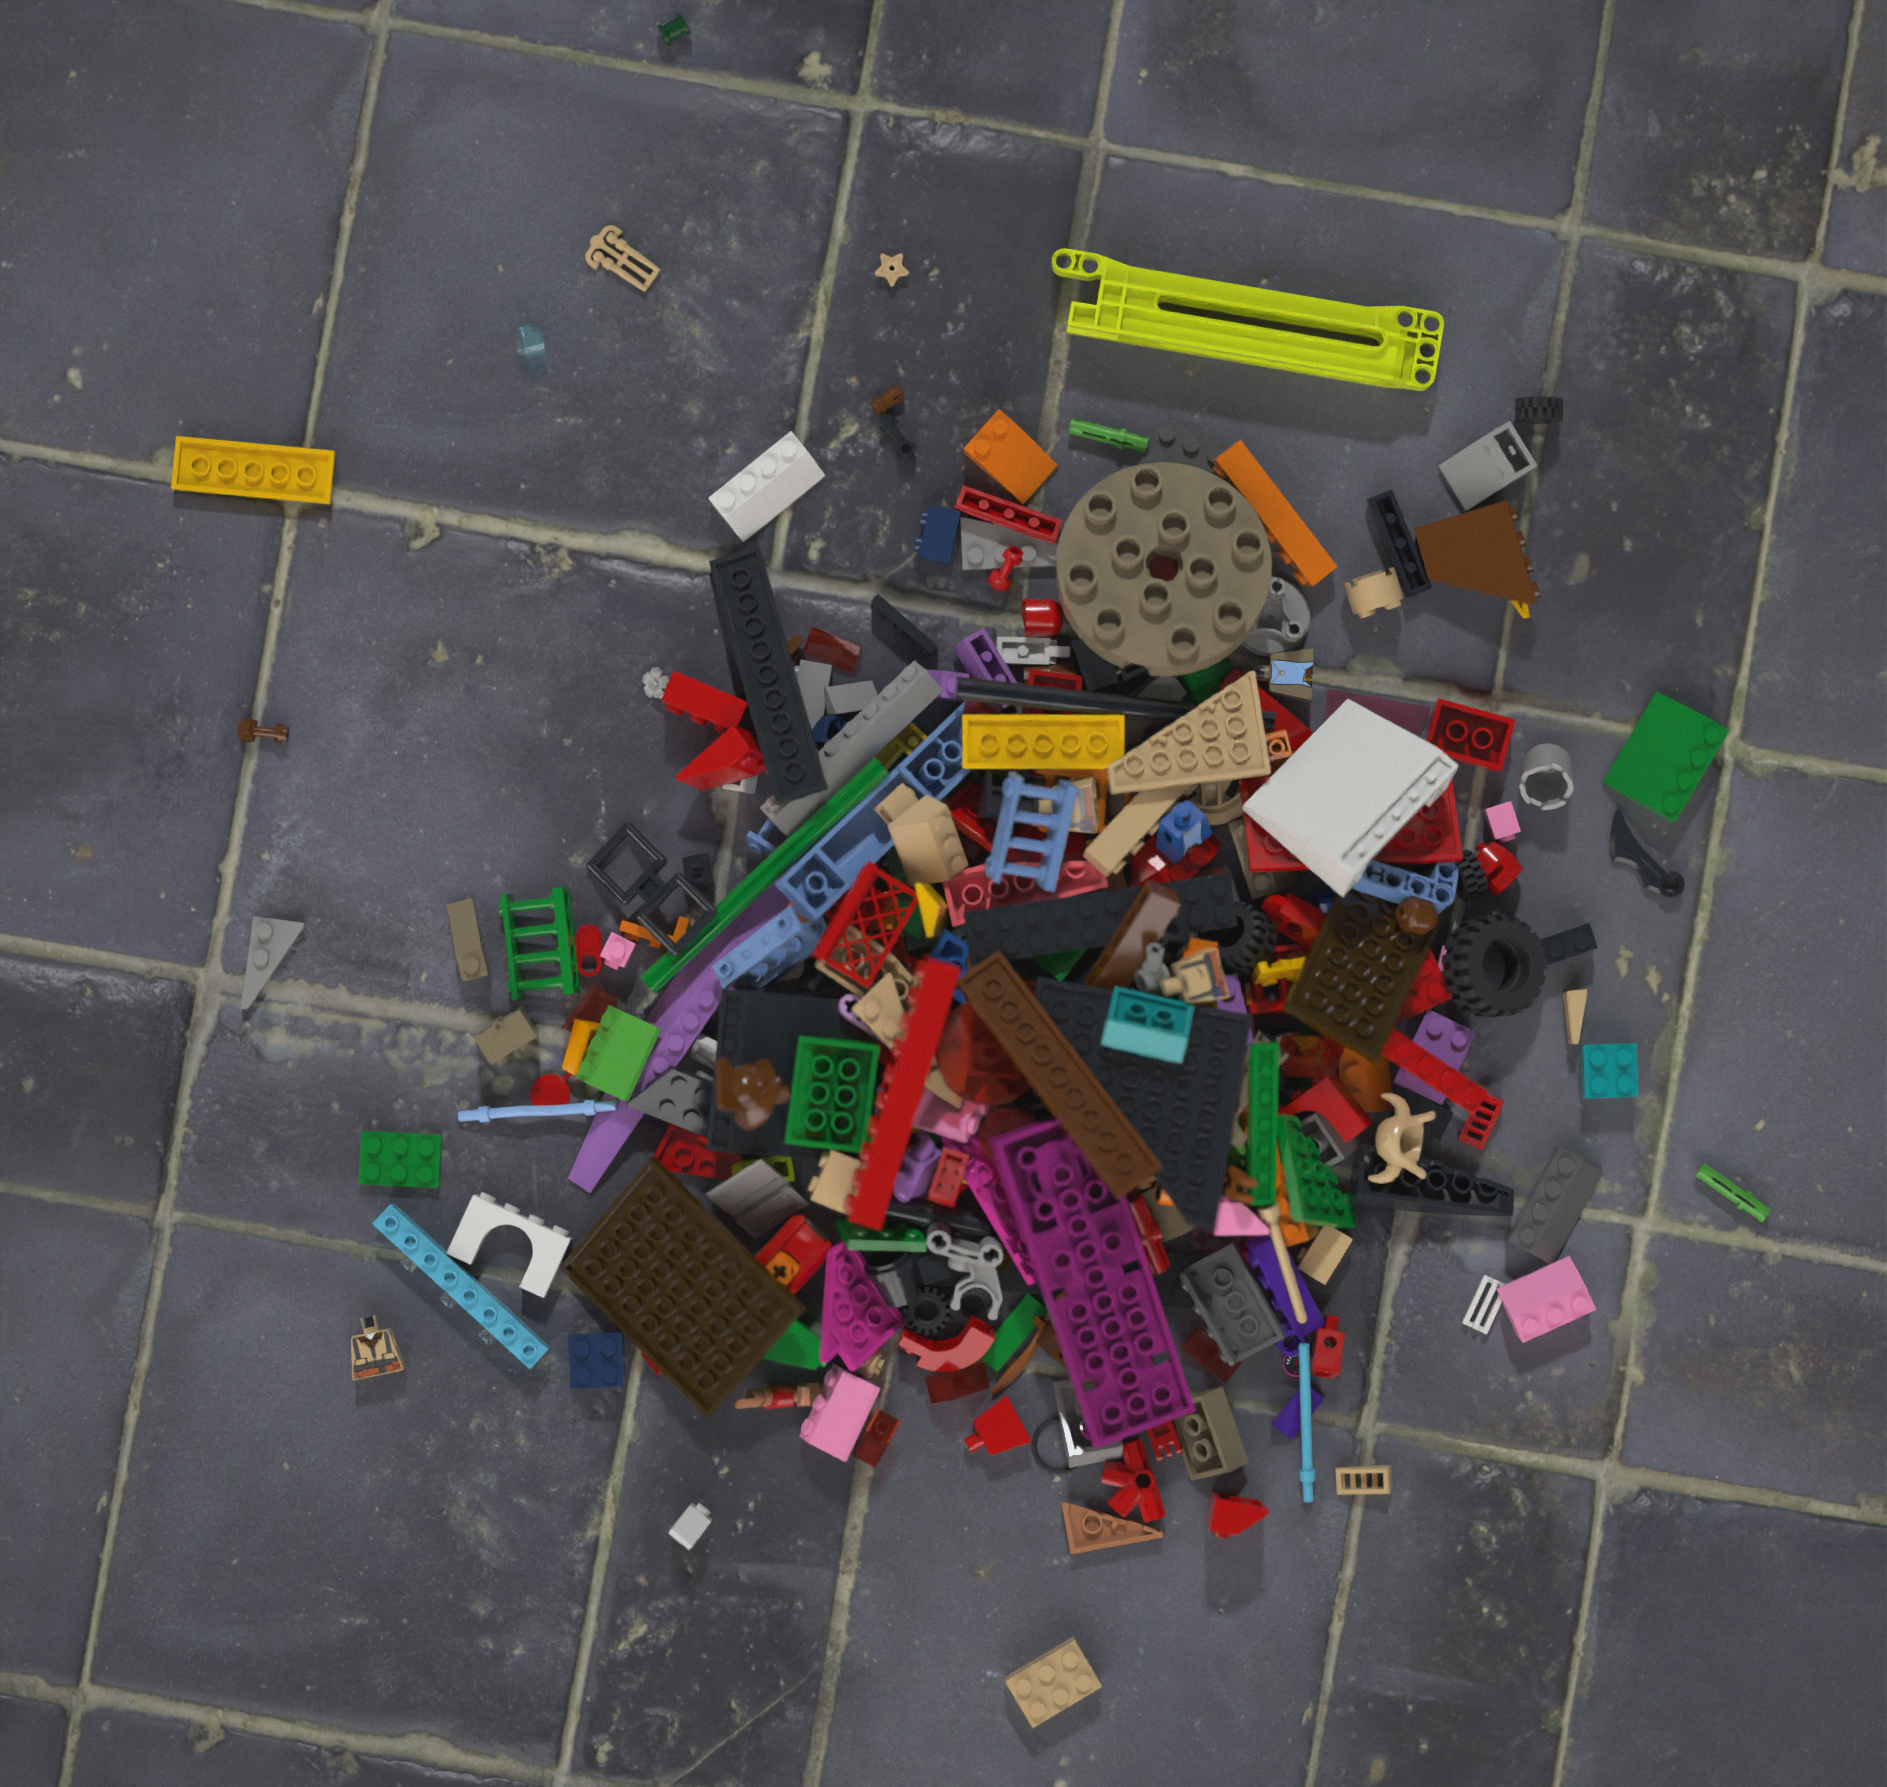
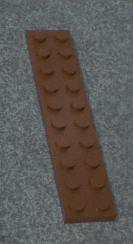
[956,951,1162,1200]

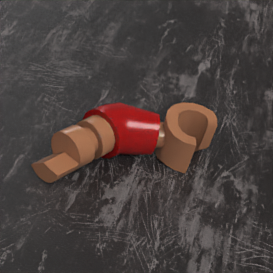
[734,1382,824,1409]

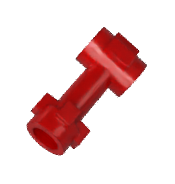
[987,546,1023,594]

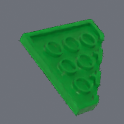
[1277,1114,1357,1230]

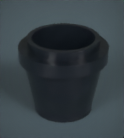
[863,1251,920,1308]

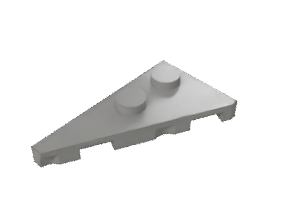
[241,916,306,1009]

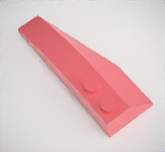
[943,861,1109,929]

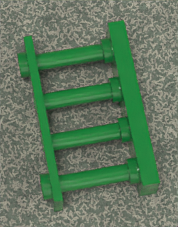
[498,887,581,1001]

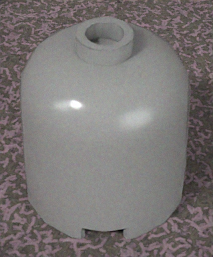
[1520,743,1574,810]

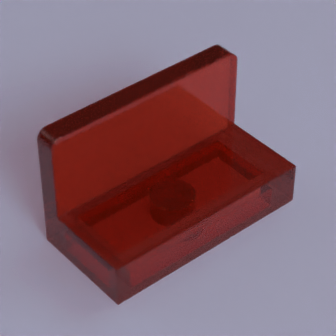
[562,984,618,1032]

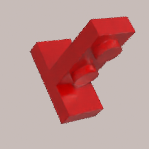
[928,1147,969,1207]

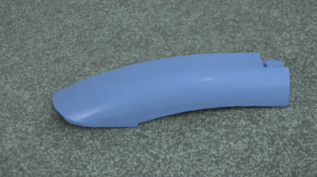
[775,701,981,921]

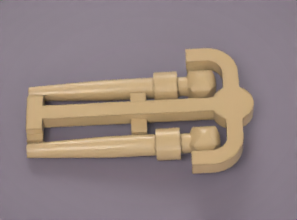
[586,225,661,292]

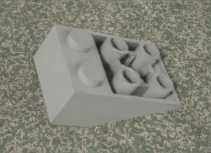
[1438,421,1537,511]

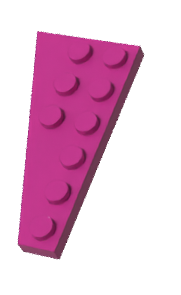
[942,1133,1037,1286]

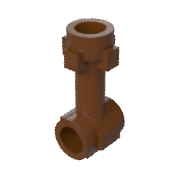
[237,718,289,744]

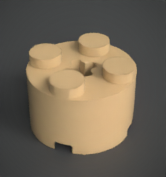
[1343,567,1404,618]

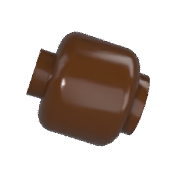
[1396,897,1438,934]

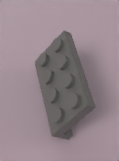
[1179,1241,1286,1366]

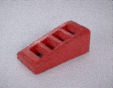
[1457,1094,1504,1150]

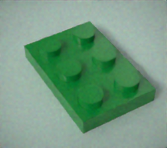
[359,1131,442,1188]
[836,1217,927,1252]

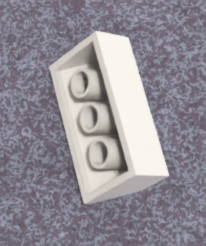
[709,431,825,543]

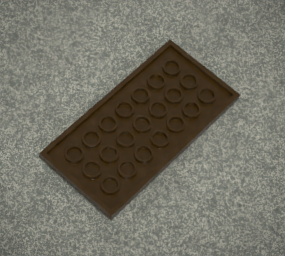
[1282,864,1457,1064]

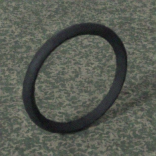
[1031,1417,1079,1474]

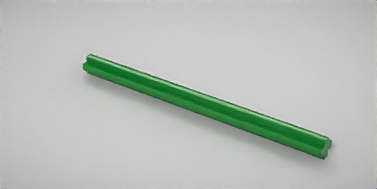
[640,757,890,993]

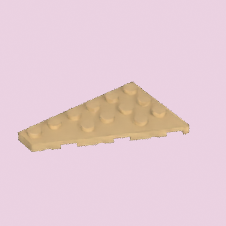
[1107,671,1271,795]

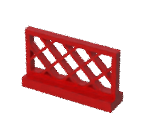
[811,861,919,988]

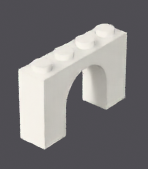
[446,1192,573,1298]

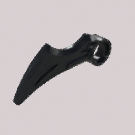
[1610,809,1685,898]

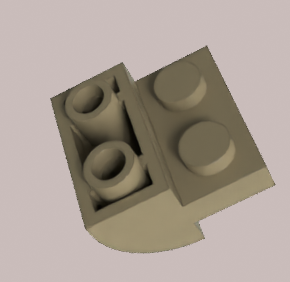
[1141,1187,1197,1243]

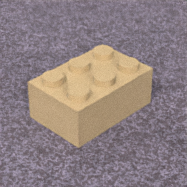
[1005,1636,1102,1728]

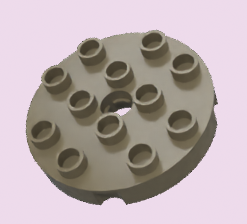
[1056,462,1272,676]

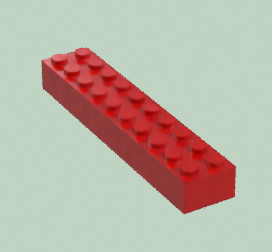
[843,955,960,1230]

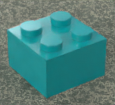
[1579,1043,1639,1098]

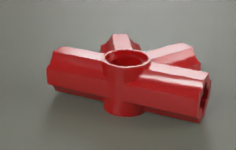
[1126,1193,1171,1275]
[1101,1438,1166,1522]

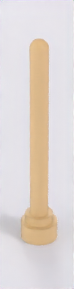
[1257,1202,1307,1323]

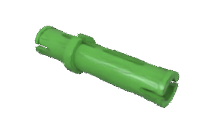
[1068,418,1150,453]
[1695,1162,1771,1222]

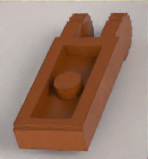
[1222,1163,1257,1204]

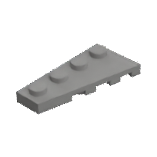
[960,517,1060,571]

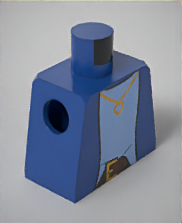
[1156,800,1212,864]

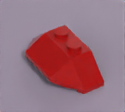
[1128,832,1221,888]

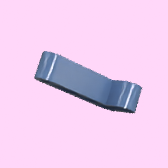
[1353,860,1458,914]

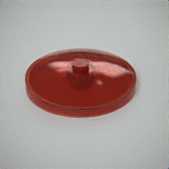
[935,1002,1031,1106]

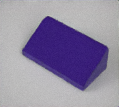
[1271,1387,1325,1440]

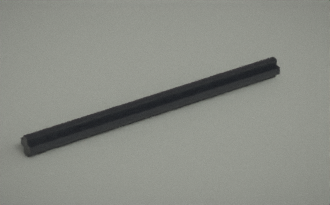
[954,677,1276,734]

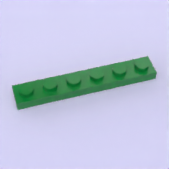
[1246,1042,1279,1206]

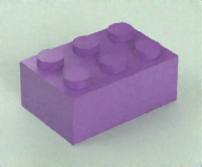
[1391,1009,1476,1105]

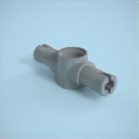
[1135,944,1170,997]

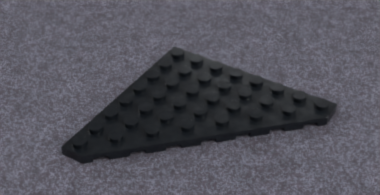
[1035,977,1252,1230]

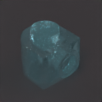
[515,324,547,359]

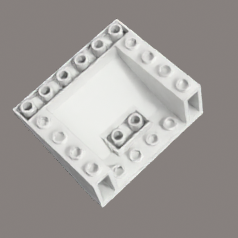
[1242,699,1459,897]

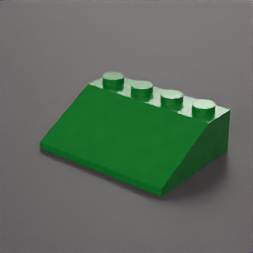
[1602,691,1730,823]
[785,1036,880,1152]

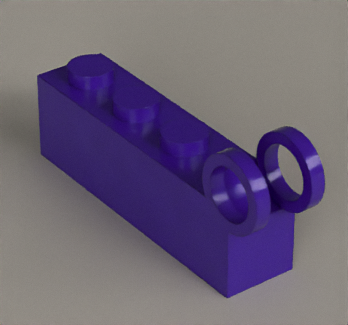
[1245,1231,1325,1356]

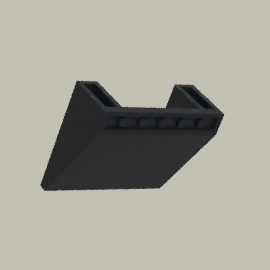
[706,985,865,1159]

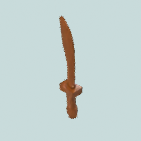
[991,1291,1065,1394]

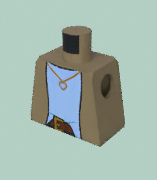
[1253,649,1314,701]

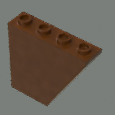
[1414,500,1541,606]

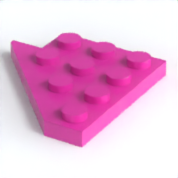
[820,1239,905,1371]

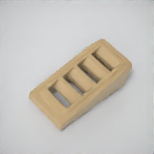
[1563,989,1588,1044]
[1335,1465,1393,1495]

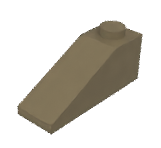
[446,898,491,982]

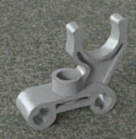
[927,1222,1003,1320]

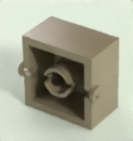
[474,1006,539,1066]

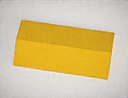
[915,883,950,937]

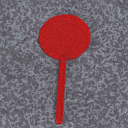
[530,1072,573,1106]

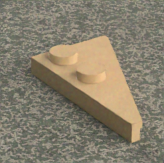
[851,972,903,1050]

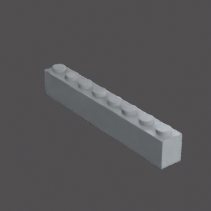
[760,660,943,838]

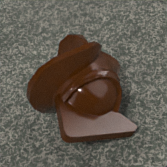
[716,1057,791,1130]

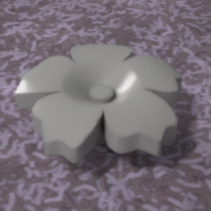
[642,667,670,699]

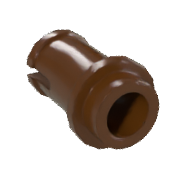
[870,384,905,416]

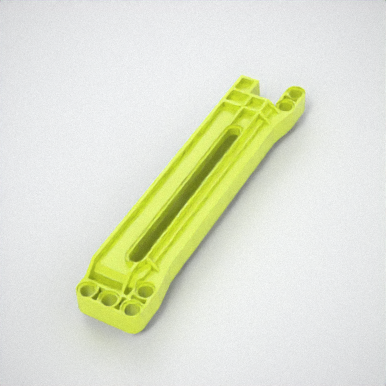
[1051,248,1444,391]

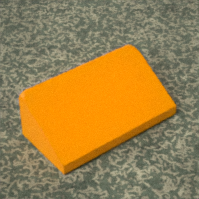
[562,1019,600,1075]

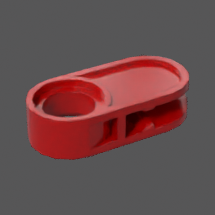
[576,924,603,977]

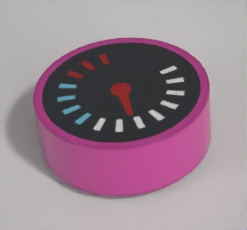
[1282,1349,1300,1377]

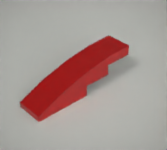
[1217,667,1314,752]

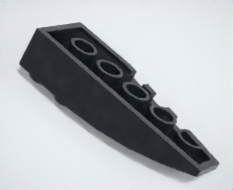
[1349,1144,1514,1216]

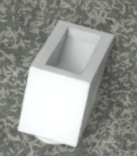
[669,1503,712,1550]

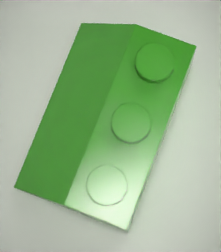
[576,1005,661,1102]

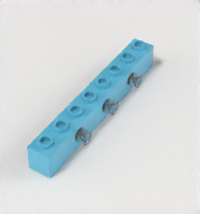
[372,1203,551,1369]

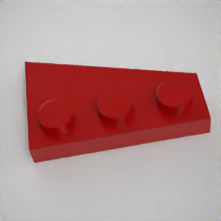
[653,1123,743,1180]

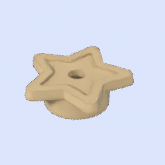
[875,253,909,287]

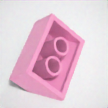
[1213,1194,1269,1235]
[1496,1256,1596,1343]
[799,1363,880,1462]

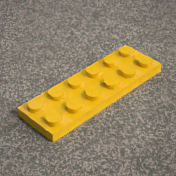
[171,436,336,505]
[962,715,1124,770]

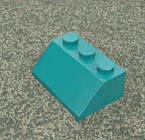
[1102,987,1194,1063]

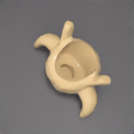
[1368,1093,1436,1183]

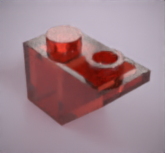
[852,1408,901,1468]

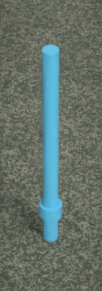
[1299,1343,1316,1502]

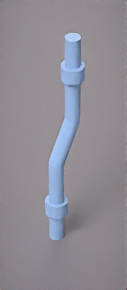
[458,1099,618,1122]

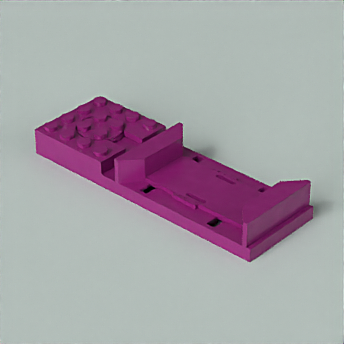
[988,1115,1196,1448]

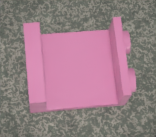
[912,1086,991,1143]

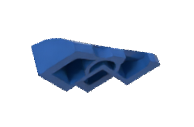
[928,929,969,1003]

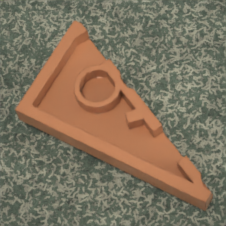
[1061,1502,1163,1554]

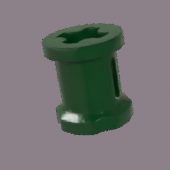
[657,13,691,47]

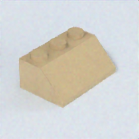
[887,794,968,886]

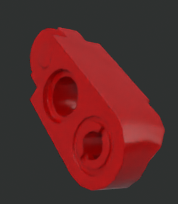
[1261,893,1326,950]

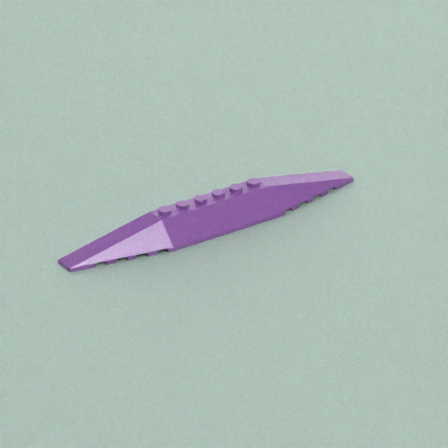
[568,845,814,1193]

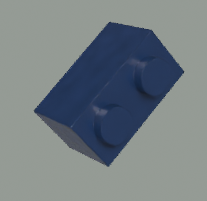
[914,505,961,566]

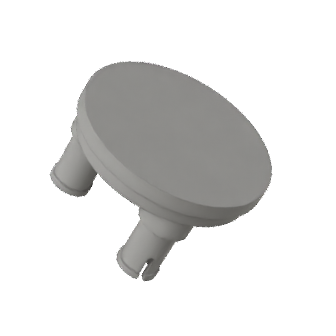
[1241,577,1310,657]

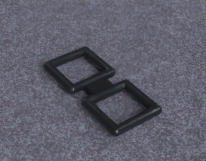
[586,822,718,956]

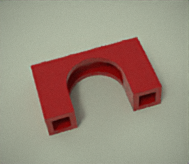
[1277,1070,1372,1143]

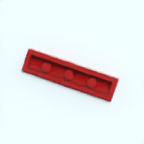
[954,485,1063,544]

